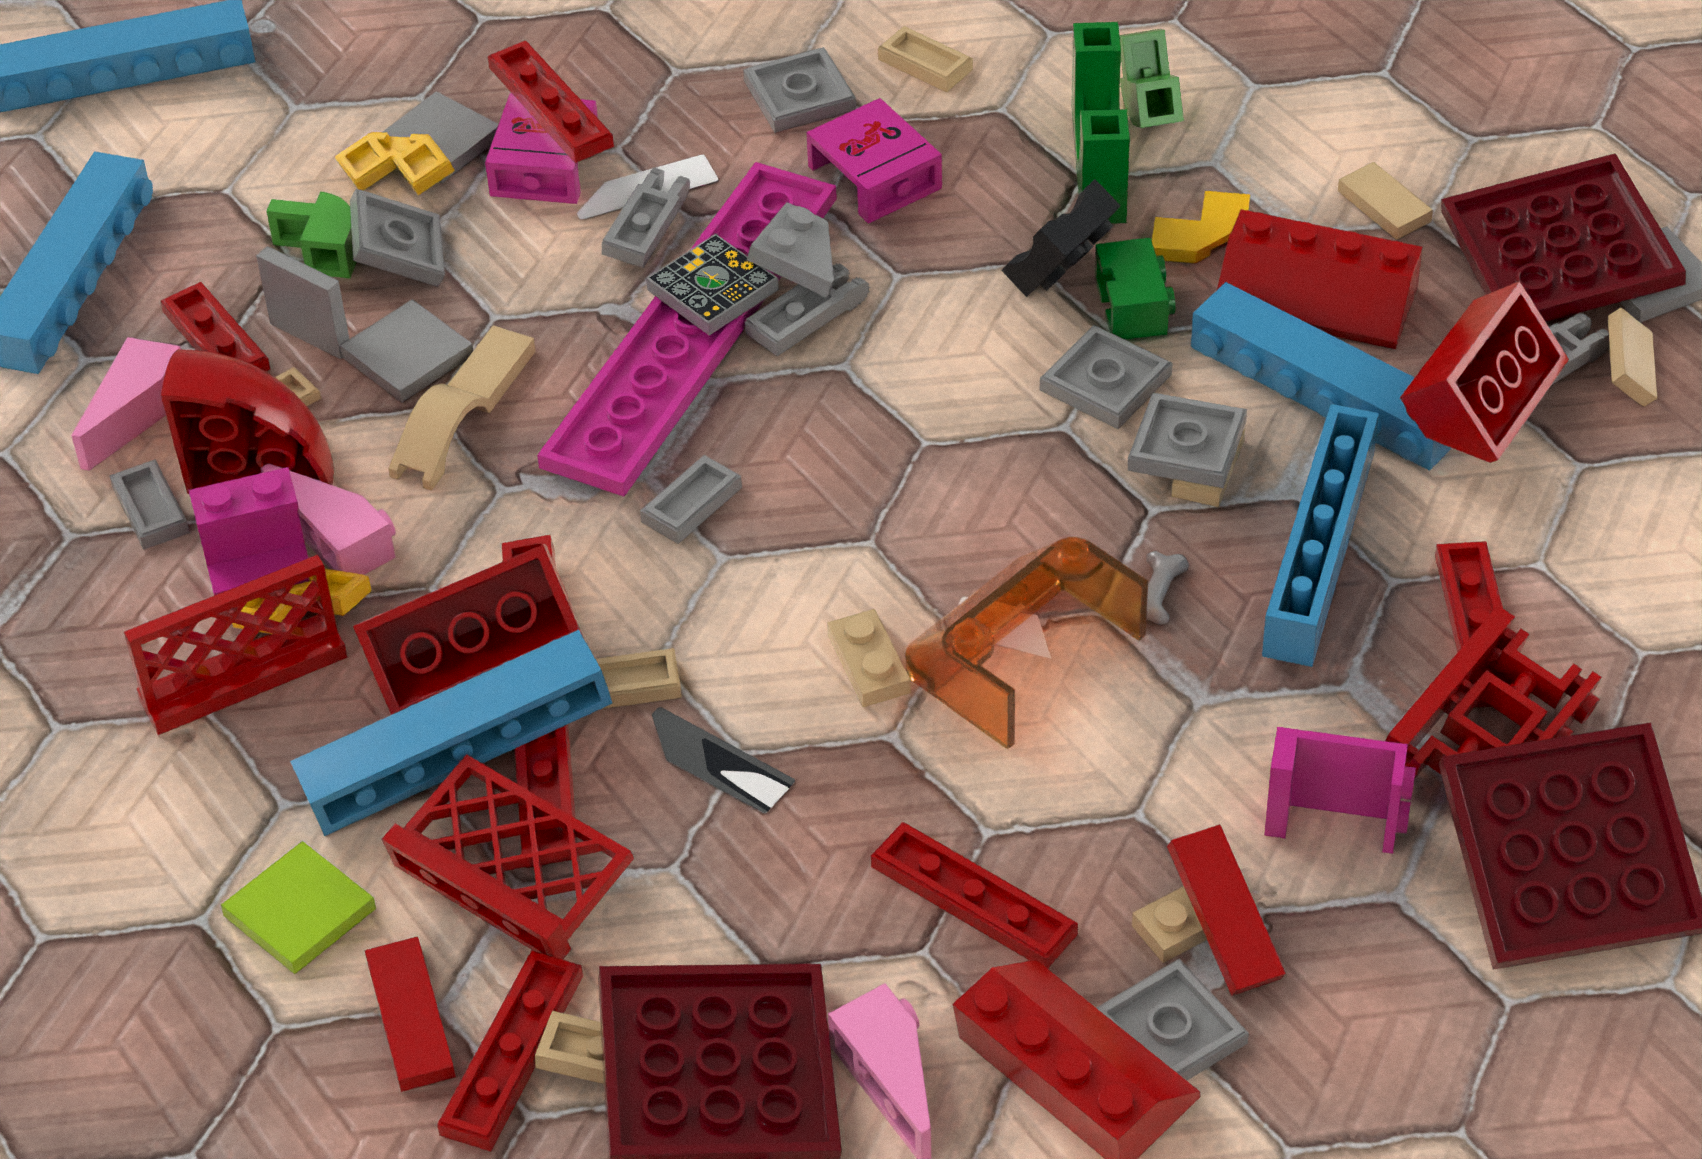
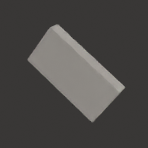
[640,455,742,544]
[110,459,190,550]

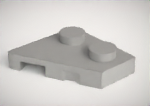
[747,202,834,297]

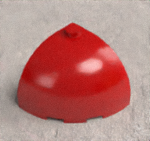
[161,349,334,494]

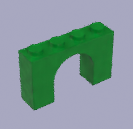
[1071,22,1130,224]

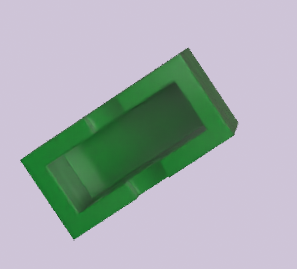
[1095,238,1176,340]

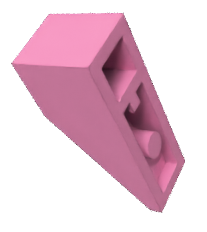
[71,337,181,471]
[261,464,396,575]
[828,983,931,1159]

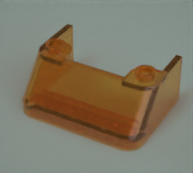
[905,537,1148,750]

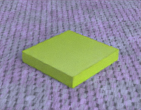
[221,841,376,974]

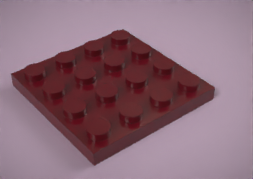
[1441,153,1686,322]
[1438,722,1702,970]
[598,964,842,1159]

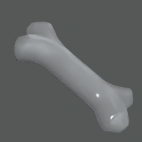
[1126,551,1189,625]

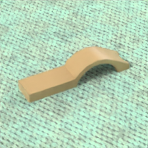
[388,326,536,491]

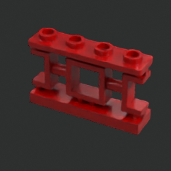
[1385,605,1602,780]

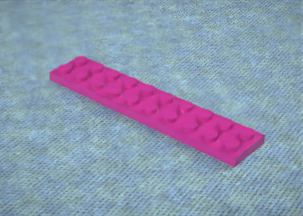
[537,162,837,497]

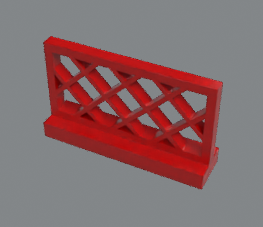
[124,554,348,735]
[382,754,634,959]

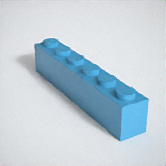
[0,0,255,113]
[0,151,153,374]
[1191,282,1451,471]
[1262,404,1379,667]
[290,630,613,836]

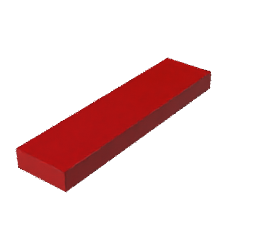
[488,41,614,163]
[1435,541,1513,708]
[871,822,1078,969]
[437,950,583,1152]

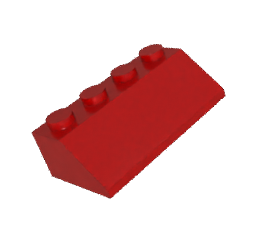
[1217,209,1423,349]
[1400,281,1569,463]
[353,544,584,715]
[952,960,1201,1159]

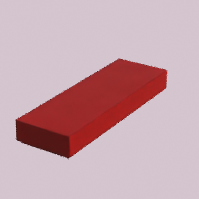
[160,282,271,372]
[1167,824,1286,996]
[365,936,456,1092]

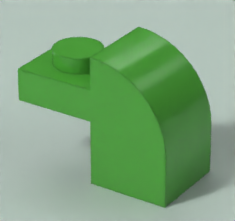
[1120,29,1184,128]
[266,192,357,278]

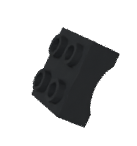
[1001,179,1120,297]

